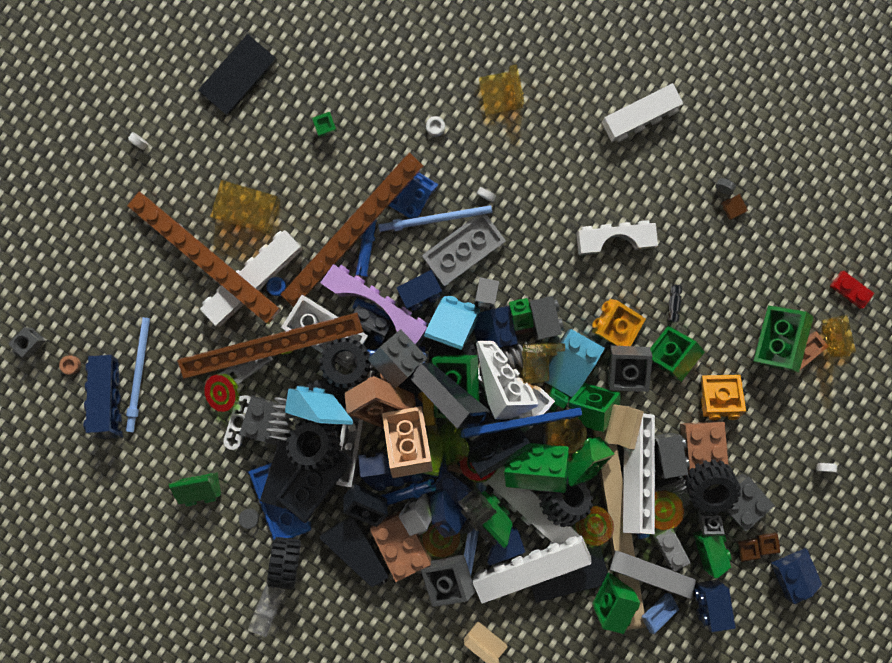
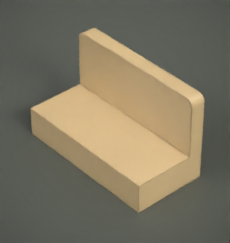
[605,404,644,449]
[464,622,507,663]

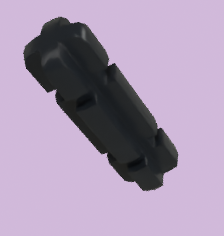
[668,285,683,322]

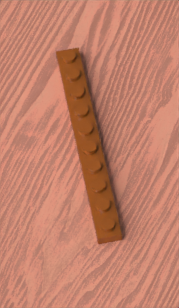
[281,152,424,307]
[127,191,281,324]
[177,313,363,379]

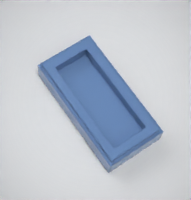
[641,593,679,634]

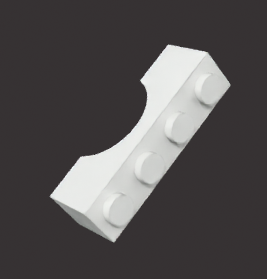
[576,220,658,256]

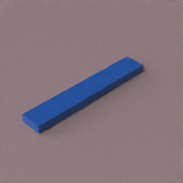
[461,407,582,438]

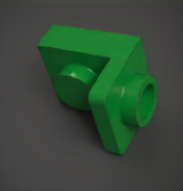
[509,298,534,331]

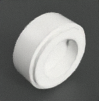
[426,116,445,137]
[128,132,148,150]
[477,187,496,202]
[816,463,837,472]

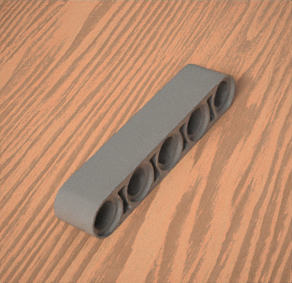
[610,550,696,599]

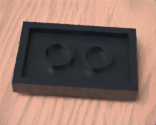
[463,419,532,479]

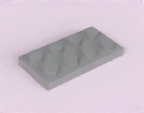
[422,214,506,287]

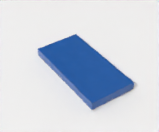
[249,463,312,539]

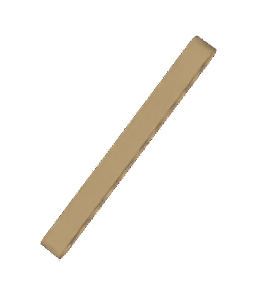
[592,427,646,630]

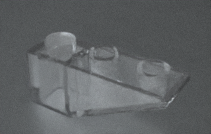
[248,583,286,637]

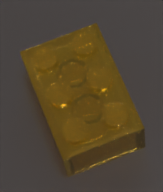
[210,180,281,236]

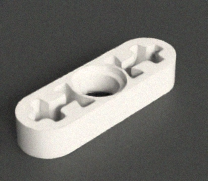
[224,395,251,450]

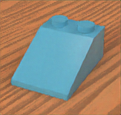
[424,296,480,350]
[540,329,605,397]
[285,386,353,425]

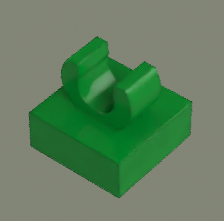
[312,111,337,138]
[548,387,569,412]

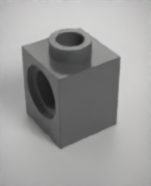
[8,327,46,358]

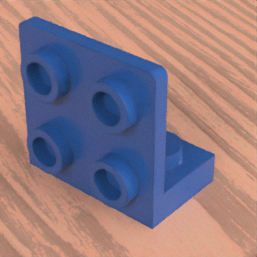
[389,173,438,219]

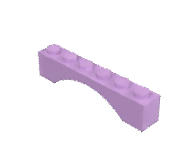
[321,264,428,347]

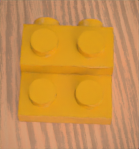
[592,299,646,346]
[700,375,746,420]

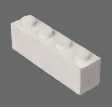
[602,83,683,142]

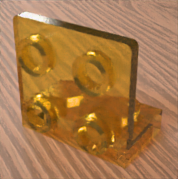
[479,64,524,115]
[822,315,856,357]
[522,343,565,384]

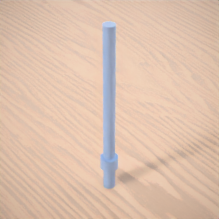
[379,205,492,232]
[126,317,150,432]

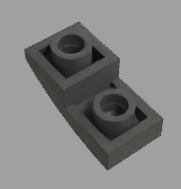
[695,508,724,536]

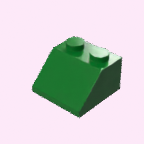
[650,326,705,382]
[568,383,620,432]
[568,437,615,487]
[169,472,221,507]
[467,490,513,548]
[693,531,732,578]
[592,573,640,634]

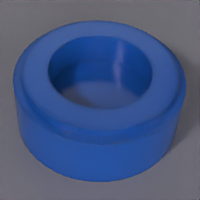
[266,277,286,296]

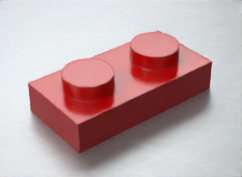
[830,271,875,309]

